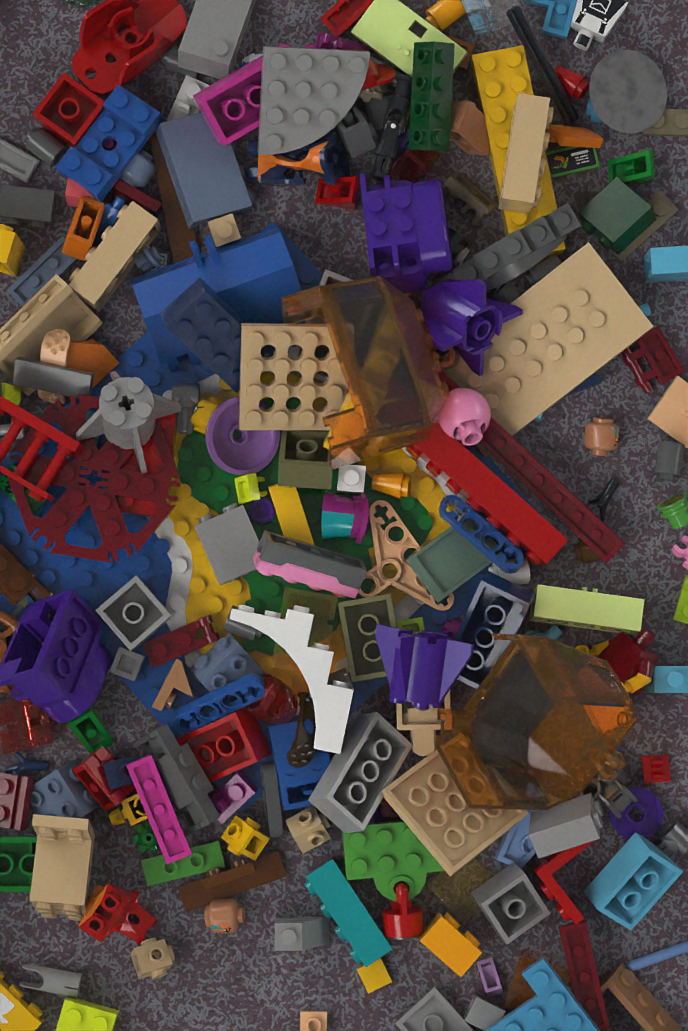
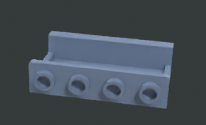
[155,112,253,229]

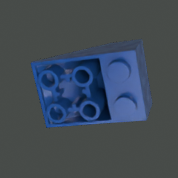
[268,719,330,810]

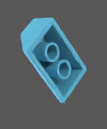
[583,832,683,930]

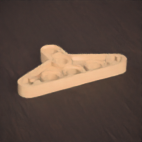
[358,500,454,611]

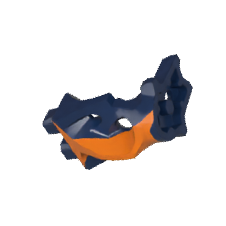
[247,132,350,186]

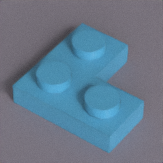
[523,0,577,40]

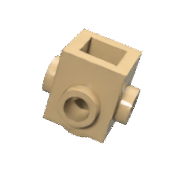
[285,805,331,854]
[130,938,175,979]

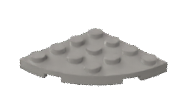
[258,46,370,155]

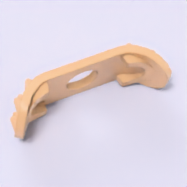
[38,329,71,404]

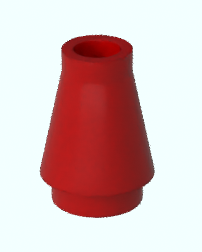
[554,65,590,100]

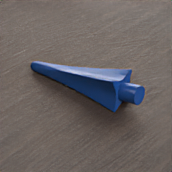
[92,195,126,248]

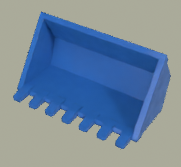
[130,226,309,372]

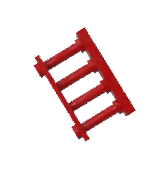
[0,396,85,502]

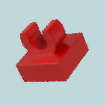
[641,755,670,783]

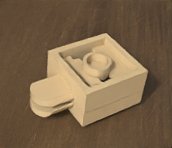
[396,690,451,756]

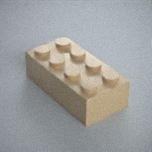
[498,93,554,214]
[69,201,162,312]

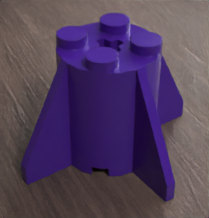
[421,279,523,376]
[375,624,474,709]

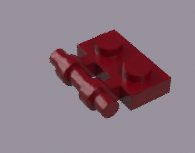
[621,326,685,394]

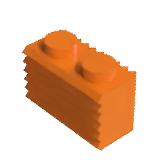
[61,196,105,261]

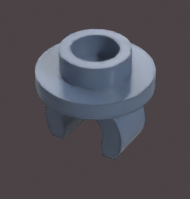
[134,245,163,273]

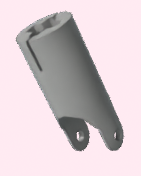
[19,964,82,998]

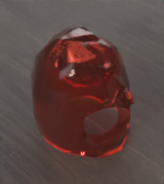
[246,674,298,725]

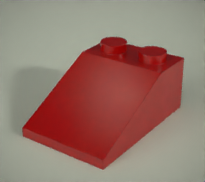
[176,705,272,782]

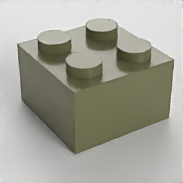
[278,430,334,490]

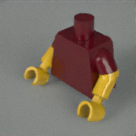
[574,626,658,702]

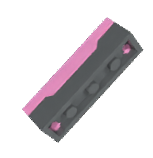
[253,530,367,599]

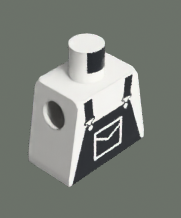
[570,0,628,51]

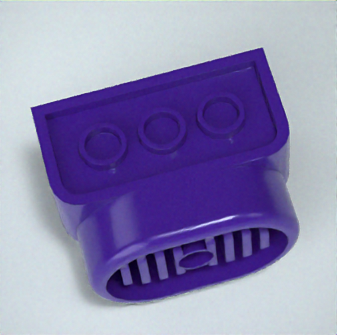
[360,173,453,297]
[0,589,111,723]

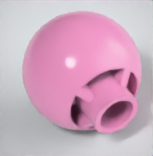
[437,388,491,446]

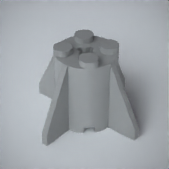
[76,371,181,474]

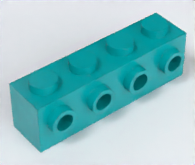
[304,857,392,967]

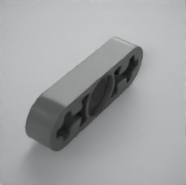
[260,761,283,839]

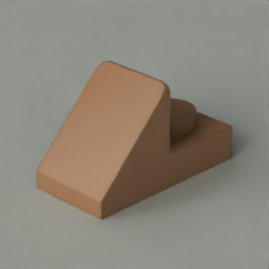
[152,659,194,711]

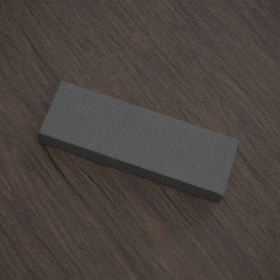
[13,357,94,399]

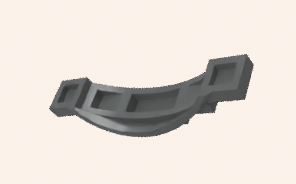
[432,203,582,292]

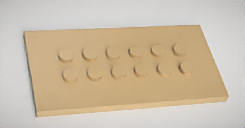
[440,242,654,457]

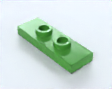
[141,841,226,886]

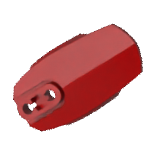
[72,0,187,95]

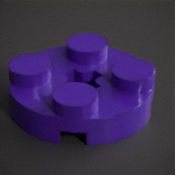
[609,787,663,839]

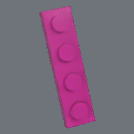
[126,754,192,864]

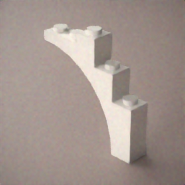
[230,605,354,754]

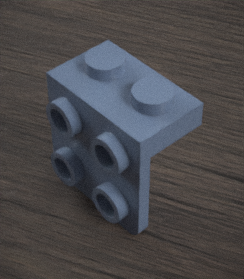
[190,633,269,702]
[30,759,101,818]

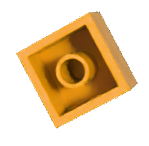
[419,912,482,977]

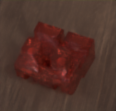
[0,698,53,755]

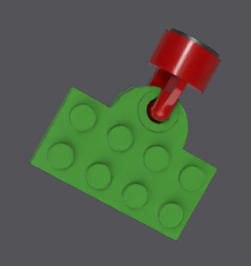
[342,820,445,940]

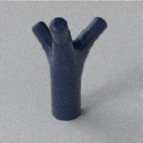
[5,751,47,775]

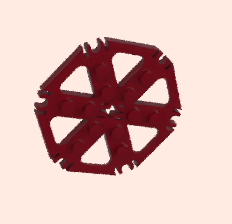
[7,394,181,563]

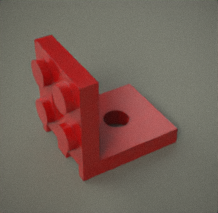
[532,841,594,924]

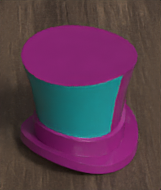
[321,491,369,544]

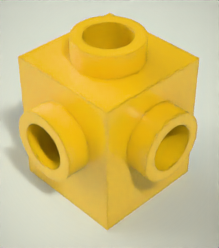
[221,815,270,861]

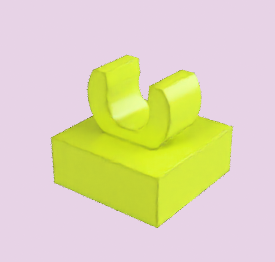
[234,473,267,505]

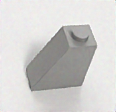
[275,916,330,951]

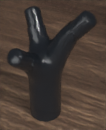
[588,479,620,521]

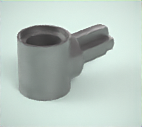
[172,383,200,434]
[656,819,688,857]

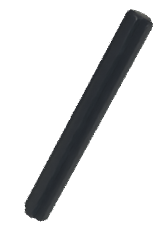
[506,6,579,125]

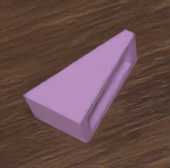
[476,957,503,998]

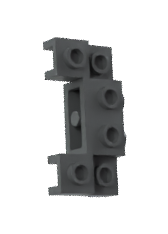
[133,723,220,836]

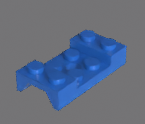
[55,85,163,203]

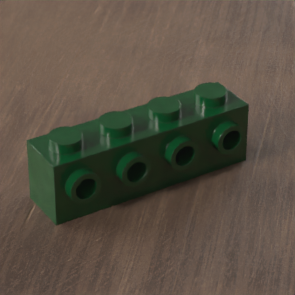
[409,41,455,151]

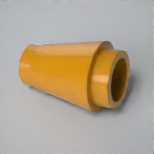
[372,473,412,499]

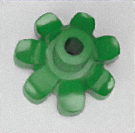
[131,820,159,854]

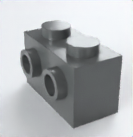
[334,103,377,158]

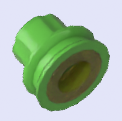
[656,492,688,529]

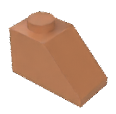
[450,99,489,156]

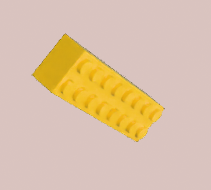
[470,45,565,257]

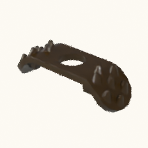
[287,691,317,767]

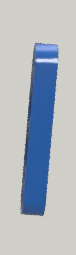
[439,495,524,574]
[173,674,265,733]

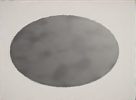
[589,50,667,133]

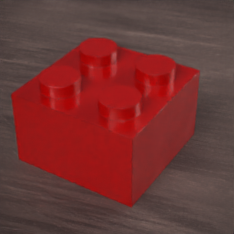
[32,72,104,148]

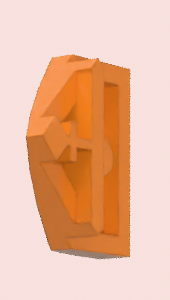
[546,124,604,148]
[66,339,119,388]

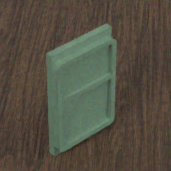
[406,520,503,603]

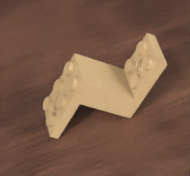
[29,814,95,921]

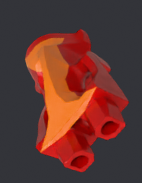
[77,883,158,945]

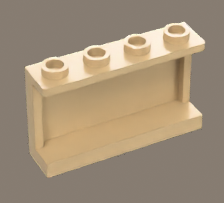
[0,274,103,396]

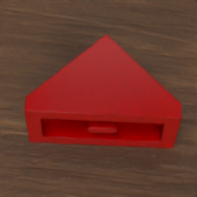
[315,176,359,210]

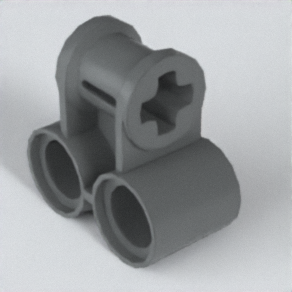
[578,759,638,819]

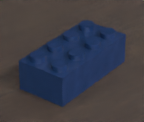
[160,278,274,393]
[454,571,536,694]

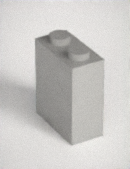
[194,503,259,586]
[529,793,603,858]

